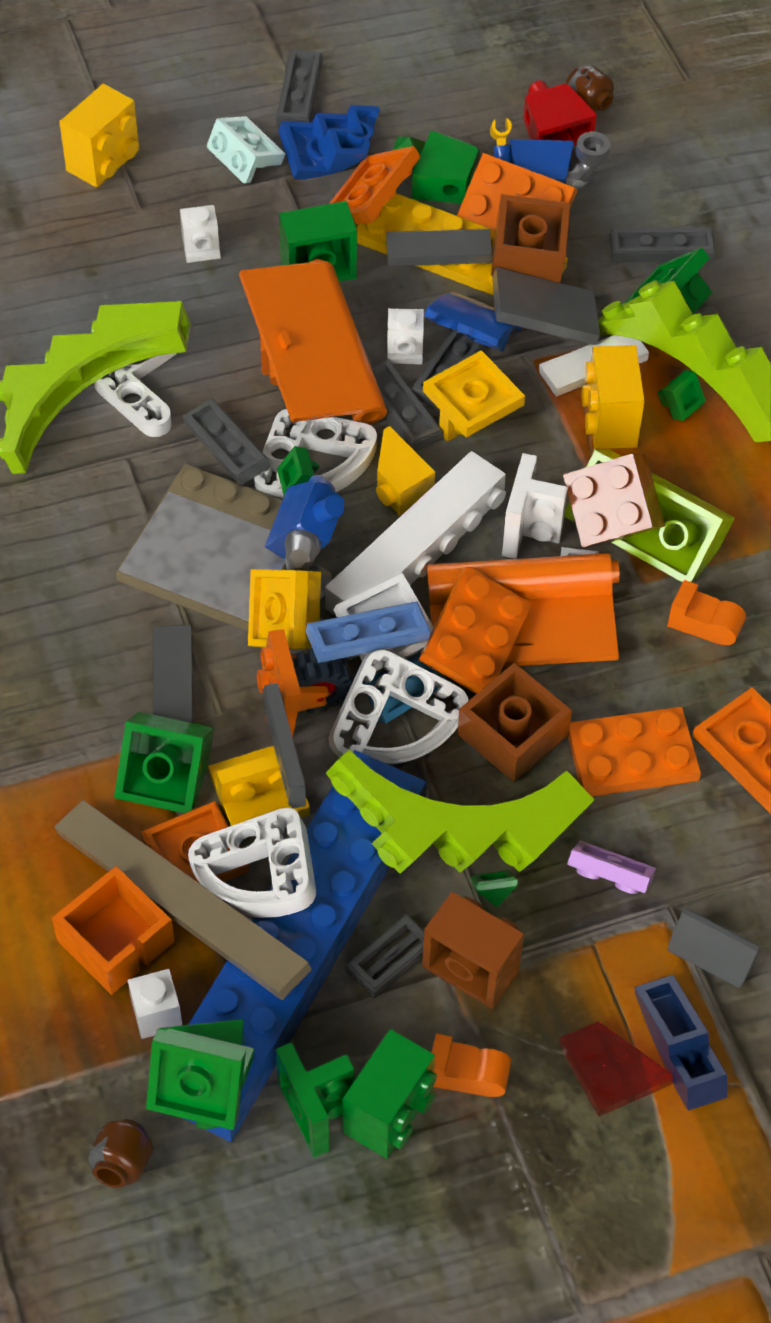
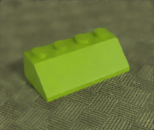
[564,449,735,582]

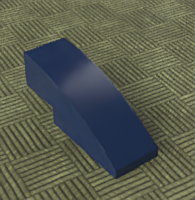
[634,975,727,1111]

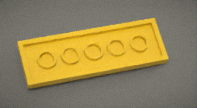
[356,193,568,296]

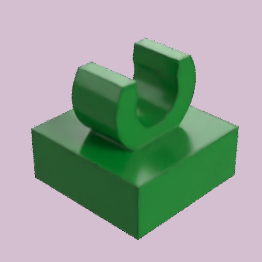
[657,370,706,421]
[277,446,320,496]

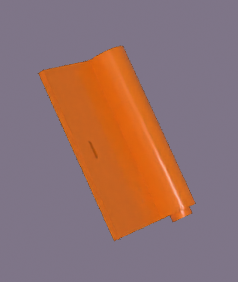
[239,259,388,425]
[427,553,619,667]

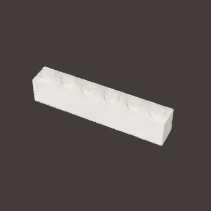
[325,451,506,617]

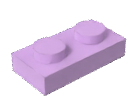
[567,840,656,894]

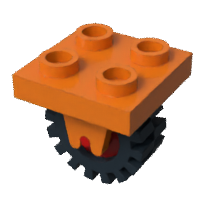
[257,629,352,737]

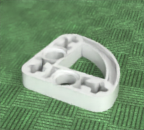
[254,409,377,500]
[328,650,468,766]
[188,808,316,918]

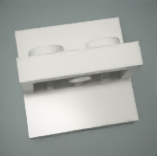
[502,453,568,559]
[333,573,434,675]

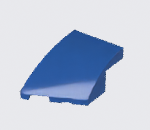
[278,105,380,180]
[424,292,522,352]

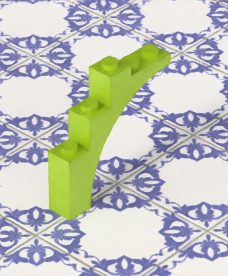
[598,281,771,442]
[0,301,191,474]
[325,750,595,874]

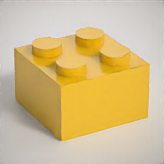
[59,83,139,188]
[582,345,645,449]

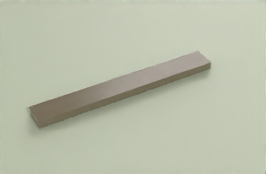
[54,800,311,1000]

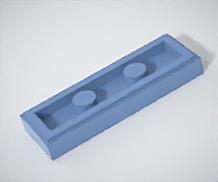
[306,601,431,663]

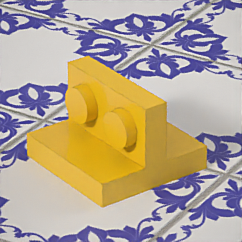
[423,350,525,442]
[248,569,321,649]
[208,746,310,827]

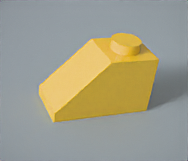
[376,426,435,516]

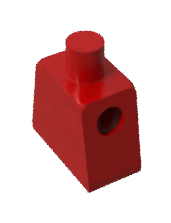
[523,80,597,146]

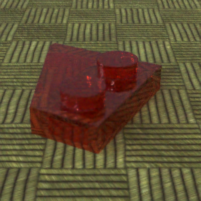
[559,1021,673,1117]

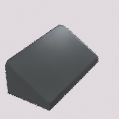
[668,908,760,988]

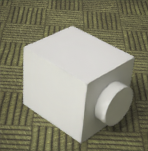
[128,969,182,1039]

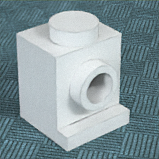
[180,205,221,263]
[387,309,424,364]

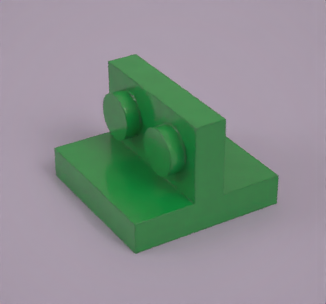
[624,247,713,314]
[146,1028,254,1130]
[275,1042,354,1158]

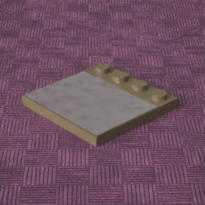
[115,464,286,631]

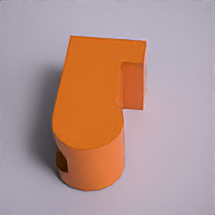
[667,579,747,646]
[431,1033,512,1097]

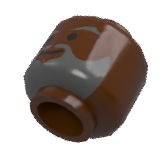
[566,65,614,113]
[88,1119,153,1188]

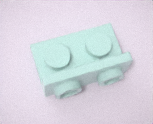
[207,116,285,183]

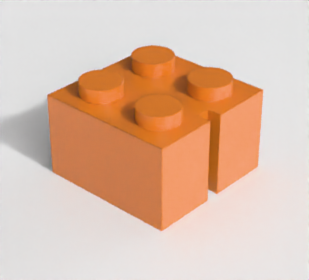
[52,866,175,995]

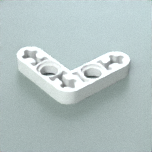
[94,353,177,437]

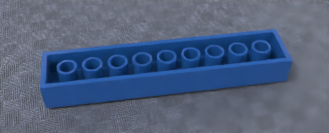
[183,750,427,1143]

